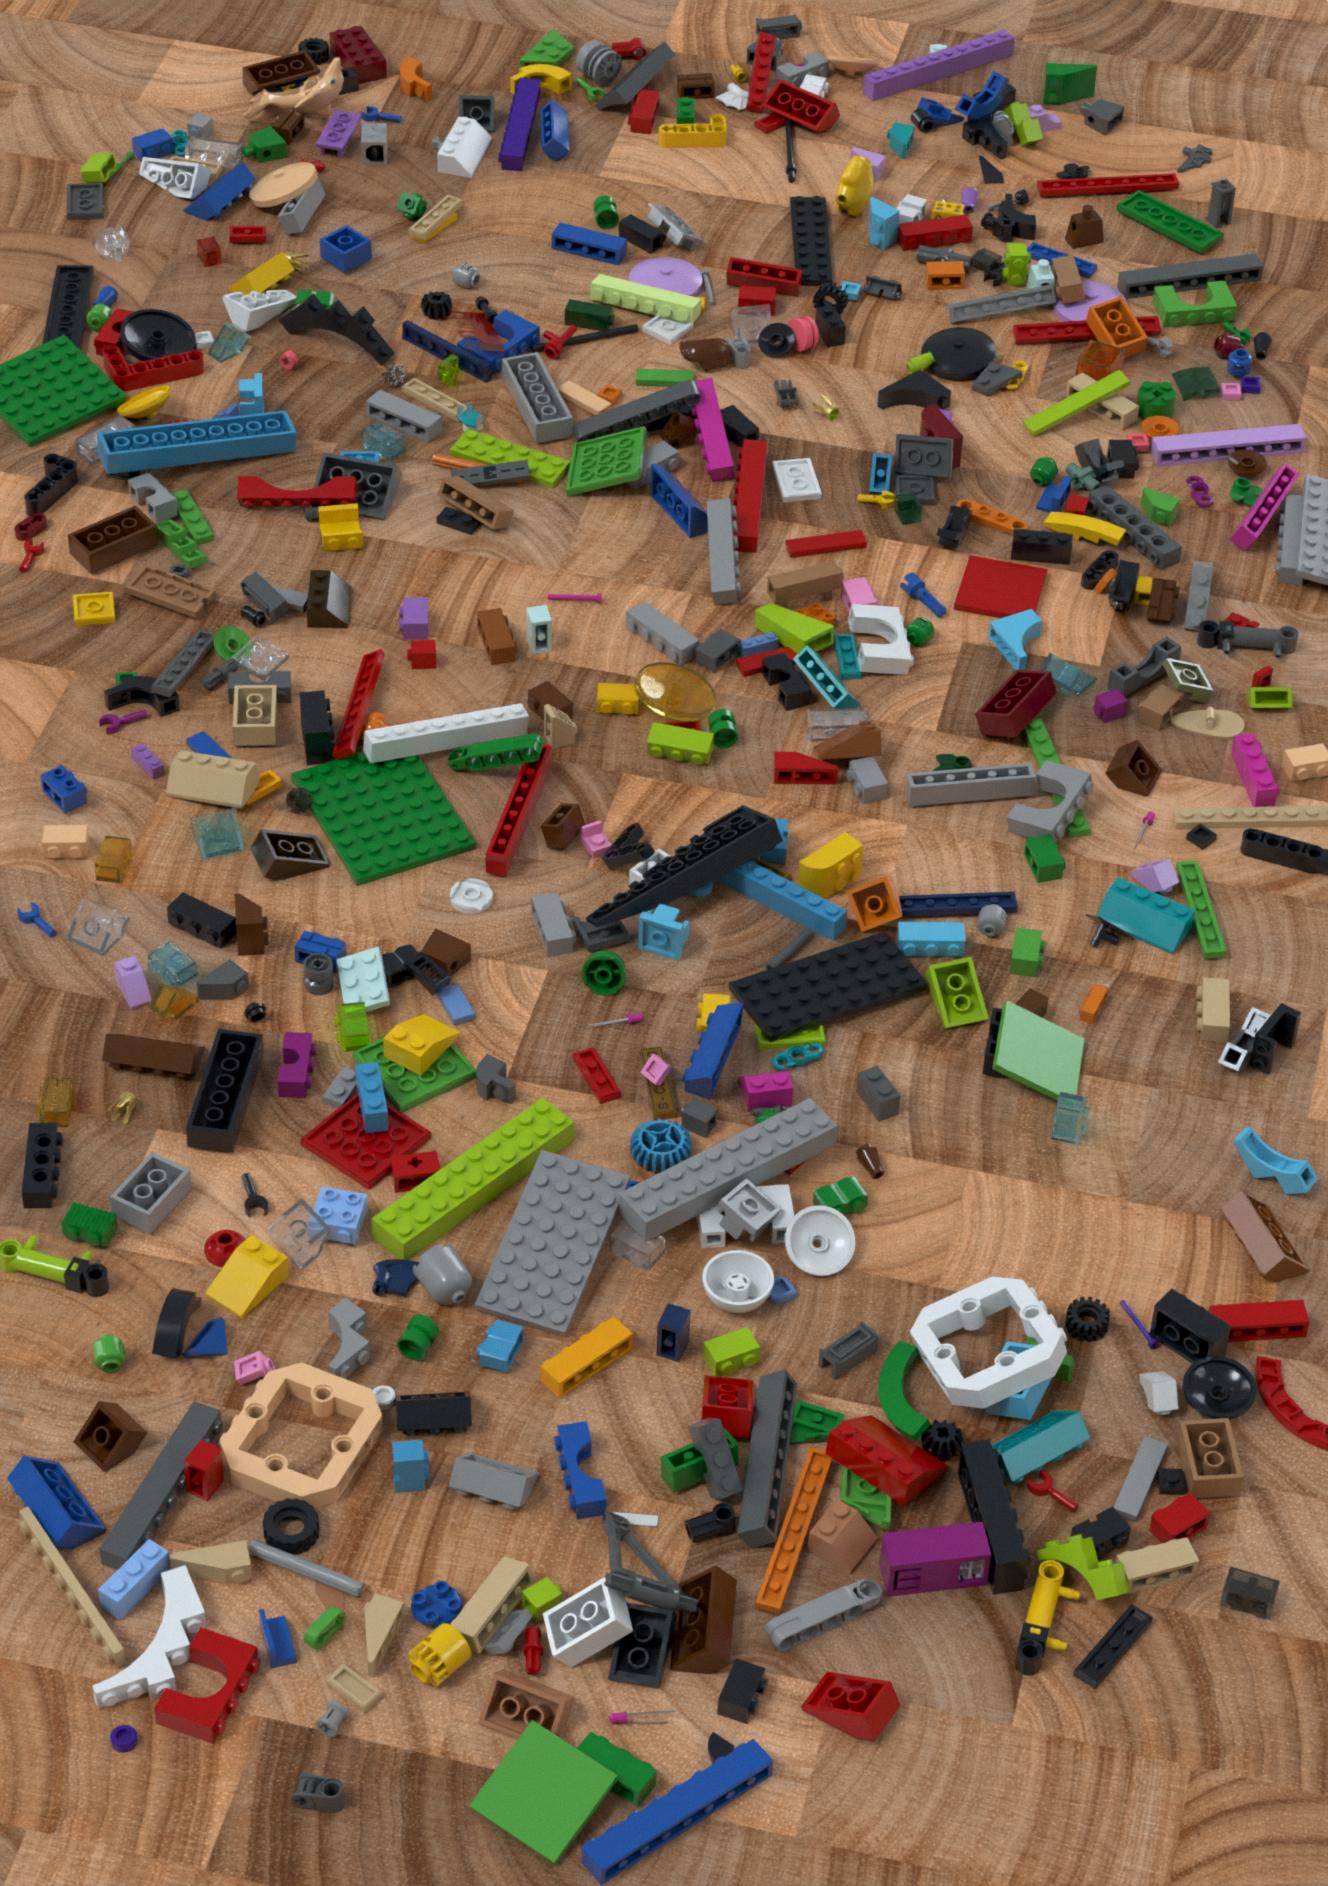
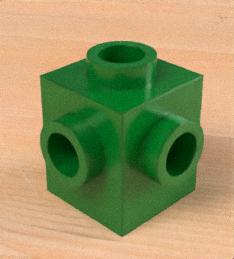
[396,191,427,220]

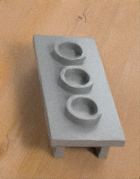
[647,202,704,251]

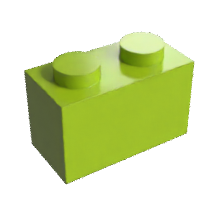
[703,1327,760,1377]

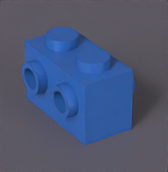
[40,765,87,814]

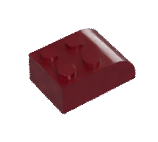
[919,404,963,469]

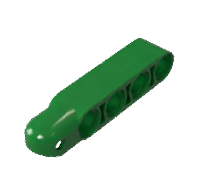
[447,734,544,771]

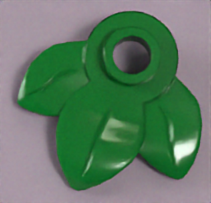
[1230,478,1263,507]

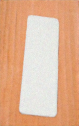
[614,1512,658,1526]

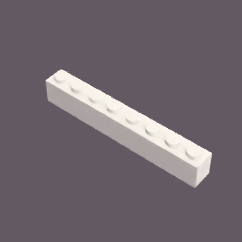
[363,704,529,763]

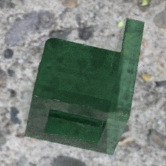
[895,493,922,525]

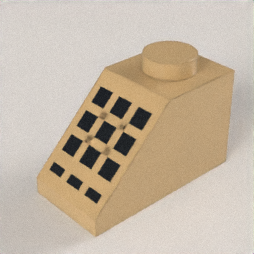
[544,704,577,749]

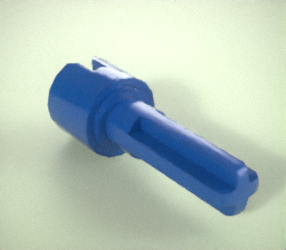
[900,573,946,617]

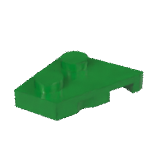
[790,1400,845,1444]

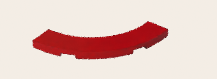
[1255,1356,1328,1451]

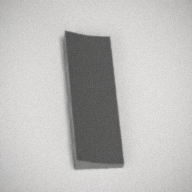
[595,41,675,111]

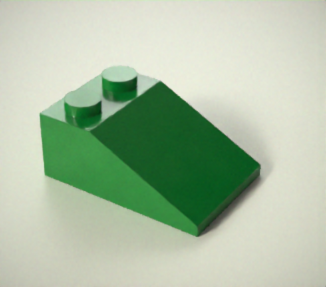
[1042,63,1097,105]

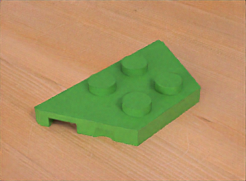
[519,30,574,67]
[840,1466,891,1530]

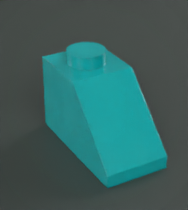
[887,122,914,159]

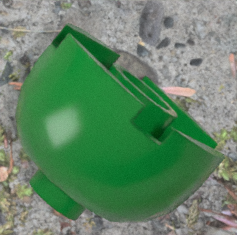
[581,950,627,996]

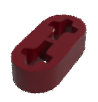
[14,513,47,541]

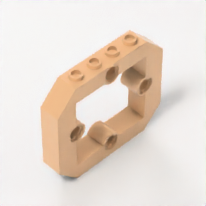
[219,1362,383,1509]

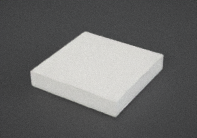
[642,314,694,345]

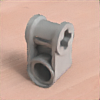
[726,336,751,369]

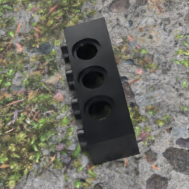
[22,1123,63,1208]

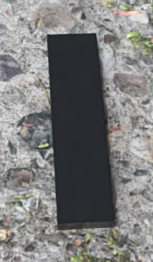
[1073,1604,1153,1689]

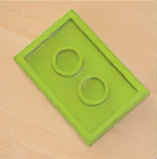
[754,1022,826,1050]

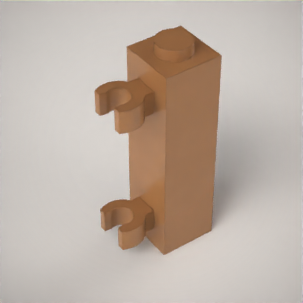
[767,561,844,609]

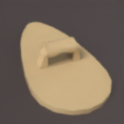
[1170,707,1245,739]

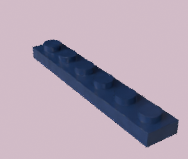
[402,320,491,383]
[899,891,1018,917]

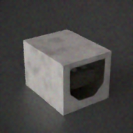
[361,123,387,165]

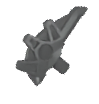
[1177,143,1213,173]

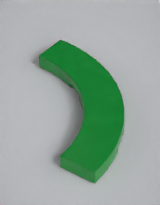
[878,1340,931,1442]

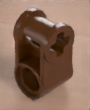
[660,412,695,450]

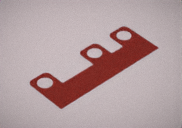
[449,311,506,352]

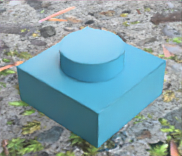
[841,281,861,301]

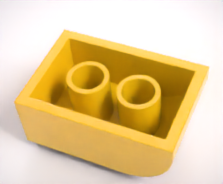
[798,832,864,899]

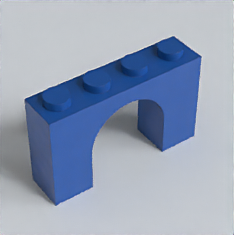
[457,310,540,376]

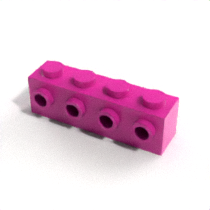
[1231,733,1279,807]

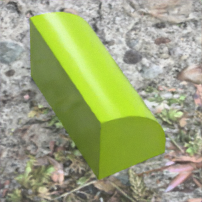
[1247,687,1292,708]

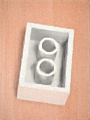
[543,1577,633,1667]

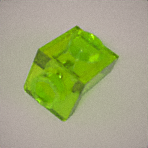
[438,354,458,386]

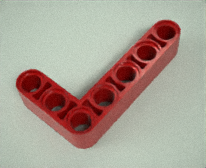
[102,345,204,392]

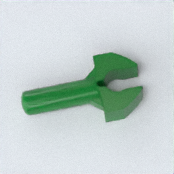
[1222,321,1251,345]

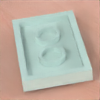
[336,947,391,1018]

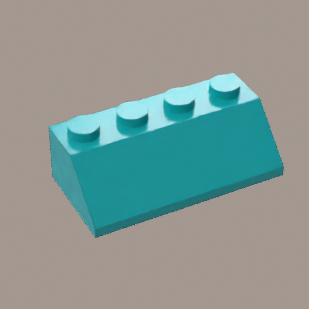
[1097,877,1196,954]
[992,1410,1090,1484]

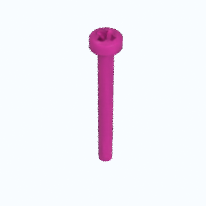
[548,593,602,603]

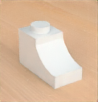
[1139,1371,1178,1415]

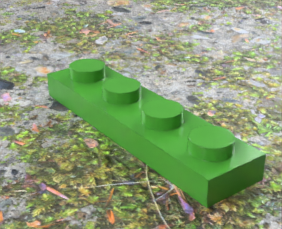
[170,489,214,545]

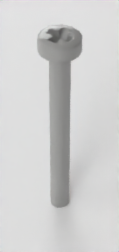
[701,270,715,306]

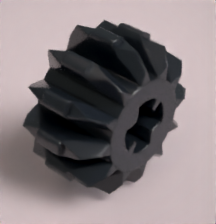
[421,291,453,320]
[921,1419,963,1460]

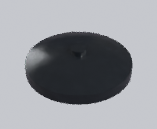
[120,309,196,361]
[921,327,996,380]

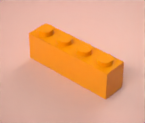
[540,1316,633,1399]

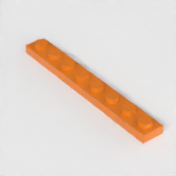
[755,1447,833,1615]

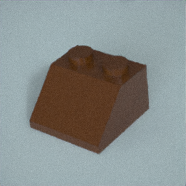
[1105,739,1162,797]
[235,893,269,956]
[73,1401,147,1472]

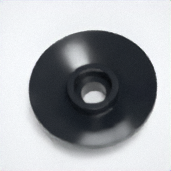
[758,323,795,357]

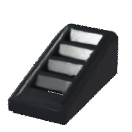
[404,951,452,996]

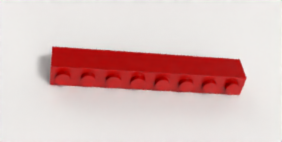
[734,439,767,553]
[486,744,552,877]

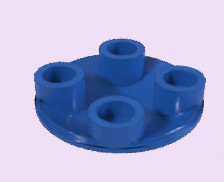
[411,1581,462,1627]

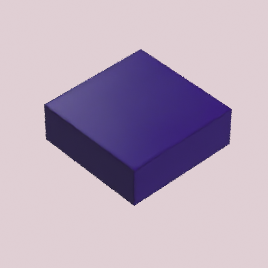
[1241,376,1261,394]

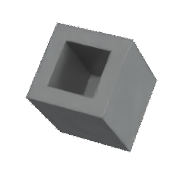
[187,113,213,143]

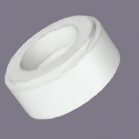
[372,1385,396,1410]

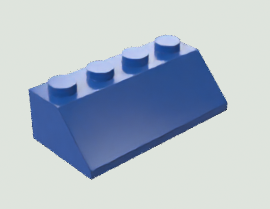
[183,162,256,220]
[650,463,708,538]
[682,1002,743,1100]
[7,1456,107,1549]

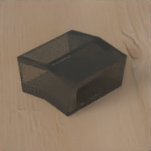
[972,248,1003,272]

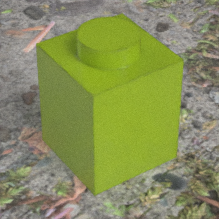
[522,1577,563,1624]

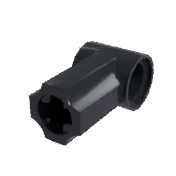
[685,1503,735,1542]

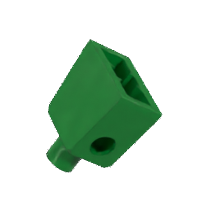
[242,126,287,163]

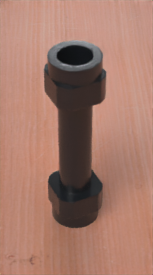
[475,296,498,324]

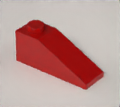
[773,751,838,785]

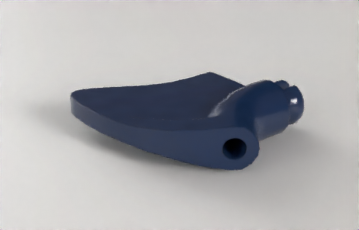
[372,1259,420,1296]

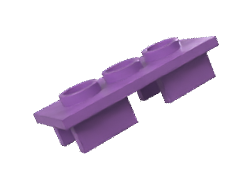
[316,110,362,158]

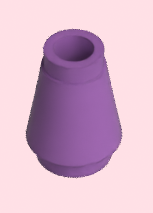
[961,187,979,213]

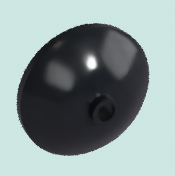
[1183,1356,1257,1419]

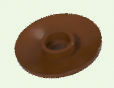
[1228,450,1267,475]

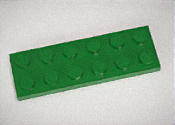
[1116,190,1224,254]

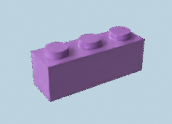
[131,743,164,779]

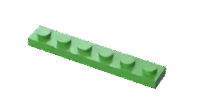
[1176,861,1226,959]

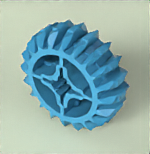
[630,1118,692,1173]

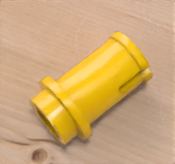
[730,63,747,82]

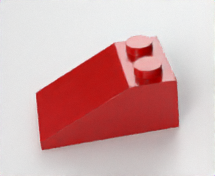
[701,1375,753,1439]
[801,1672,900,1741]

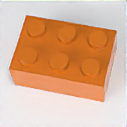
[1086,296,1148,362]

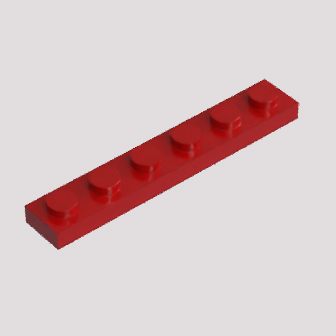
[745,31,776,114]

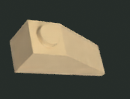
[169,1540,252,1584]
[362,1593,404,1678]

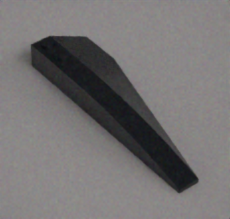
[586,805,783,927]

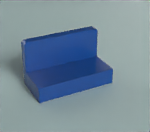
[1036,476,1072,513]
[259,1609,297,1669]

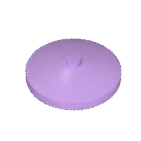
[629,257,702,297]
[1053,281,1127,322]

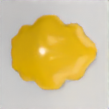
[835,155,874,217]

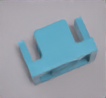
[239,373,264,416]
[638,904,690,961]

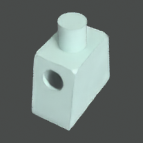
[1027,259,1055,307]

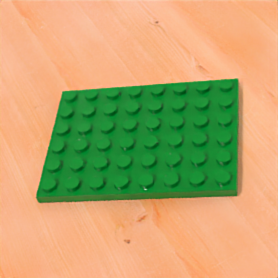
[291,752,476,886]

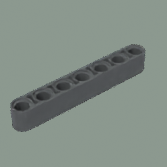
[573,380,701,442]

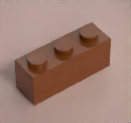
[477,608,518,665]

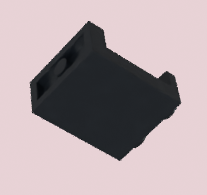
[1249,1003,1301,1075]

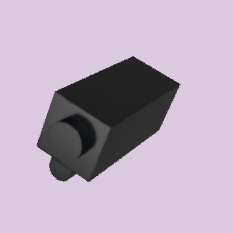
[619,214,666,254]

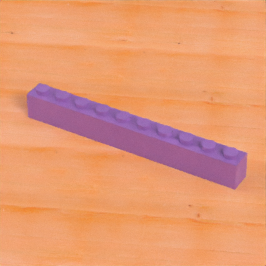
[863,30,1015,101]

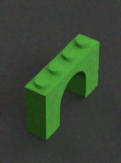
[1152,281,1237,328]

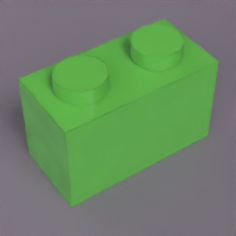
[1010,928,1045,977]

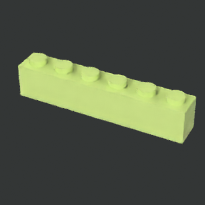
[590,274,701,323]

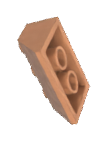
[478,1669,575,1739]

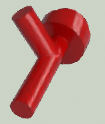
[543,325,577,359]

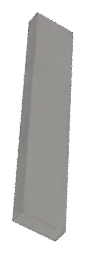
[947,284,1057,323]

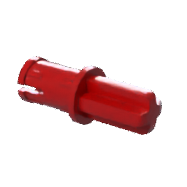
[523,1627,544,1676]

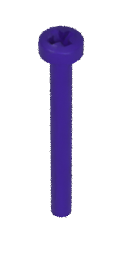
[1120,1300,1160,1349]

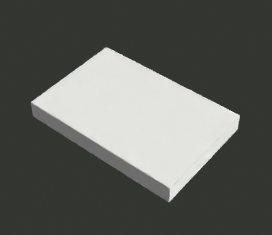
[772,458,822,503]

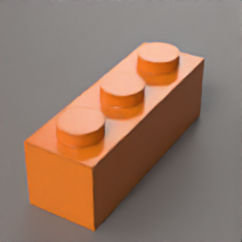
[1079,983,1108,1024]

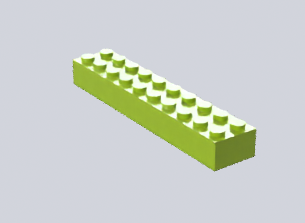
[371,1098,574,1260]

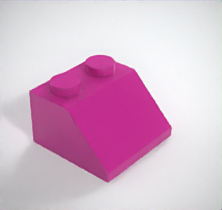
[738,1071,794,1112]

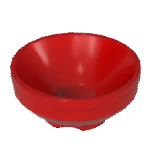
[204,1229,246,1268]

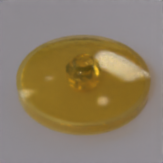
[634,662,716,722]

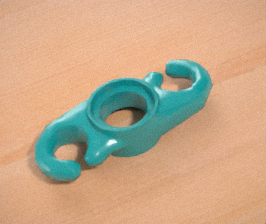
[171,130,190,156]
[772,1042,824,1071]

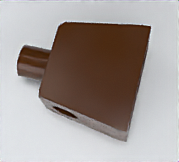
[1065,205,1104,249]
[421,929,471,977]

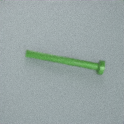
[108,151,135,179]

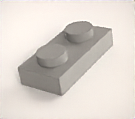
[322,1067,357,1108]
[484,1609,533,1655]

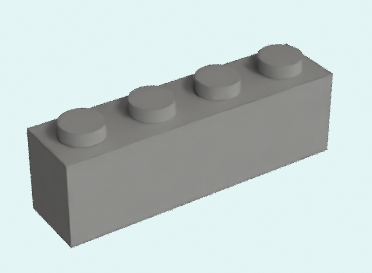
[278,177,325,235]
[366,390,442,443]
[626,601,699,666]

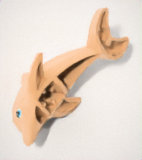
[243,57,344,120]

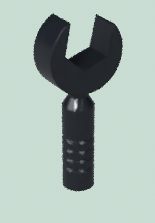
[983,261,1005,287]
[242,1173,268,1217]

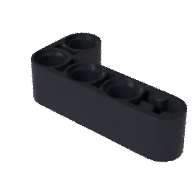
[24,454,78,516]

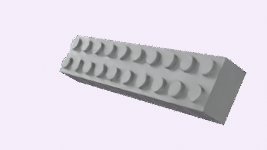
[618,1098,838,1242]

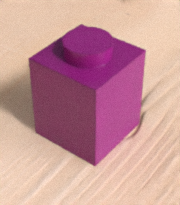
[1093,689,1128,723]

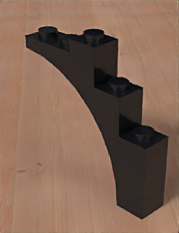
[962,83,1016,159]
[278,293,394,365]
[634,405,759,447]

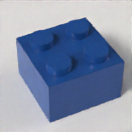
[320,225,372,273]

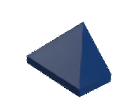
[182,1317,227,1358]

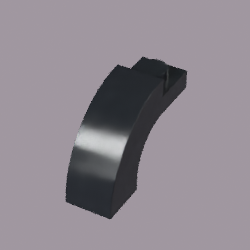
[998,194,1036,240]
[936,505,973,548]

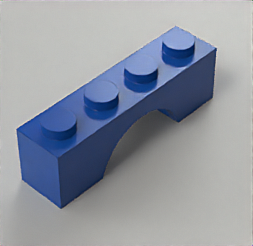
[553,1421,607,1519]

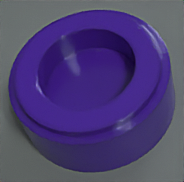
[110,1725,138,1753]

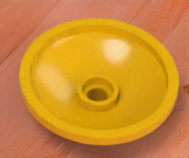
[117,385,171,418]

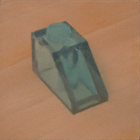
[207,322,251,363]

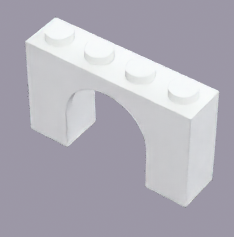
[848,604,914,675]
[697,1184,794,1248]

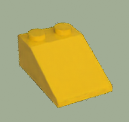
[383,1014,460,1076]
[205,1235,289,1319]

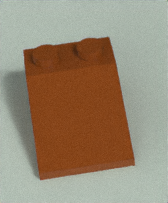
[813,721,881,759]

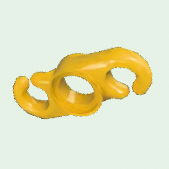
[1005,361,1029,389]

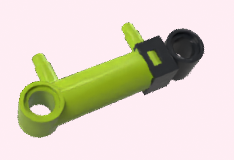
[0,1235,109,1297]

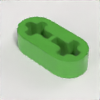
[304,1606,346,1650]

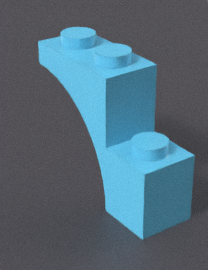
[1233,1127,1318,1195]

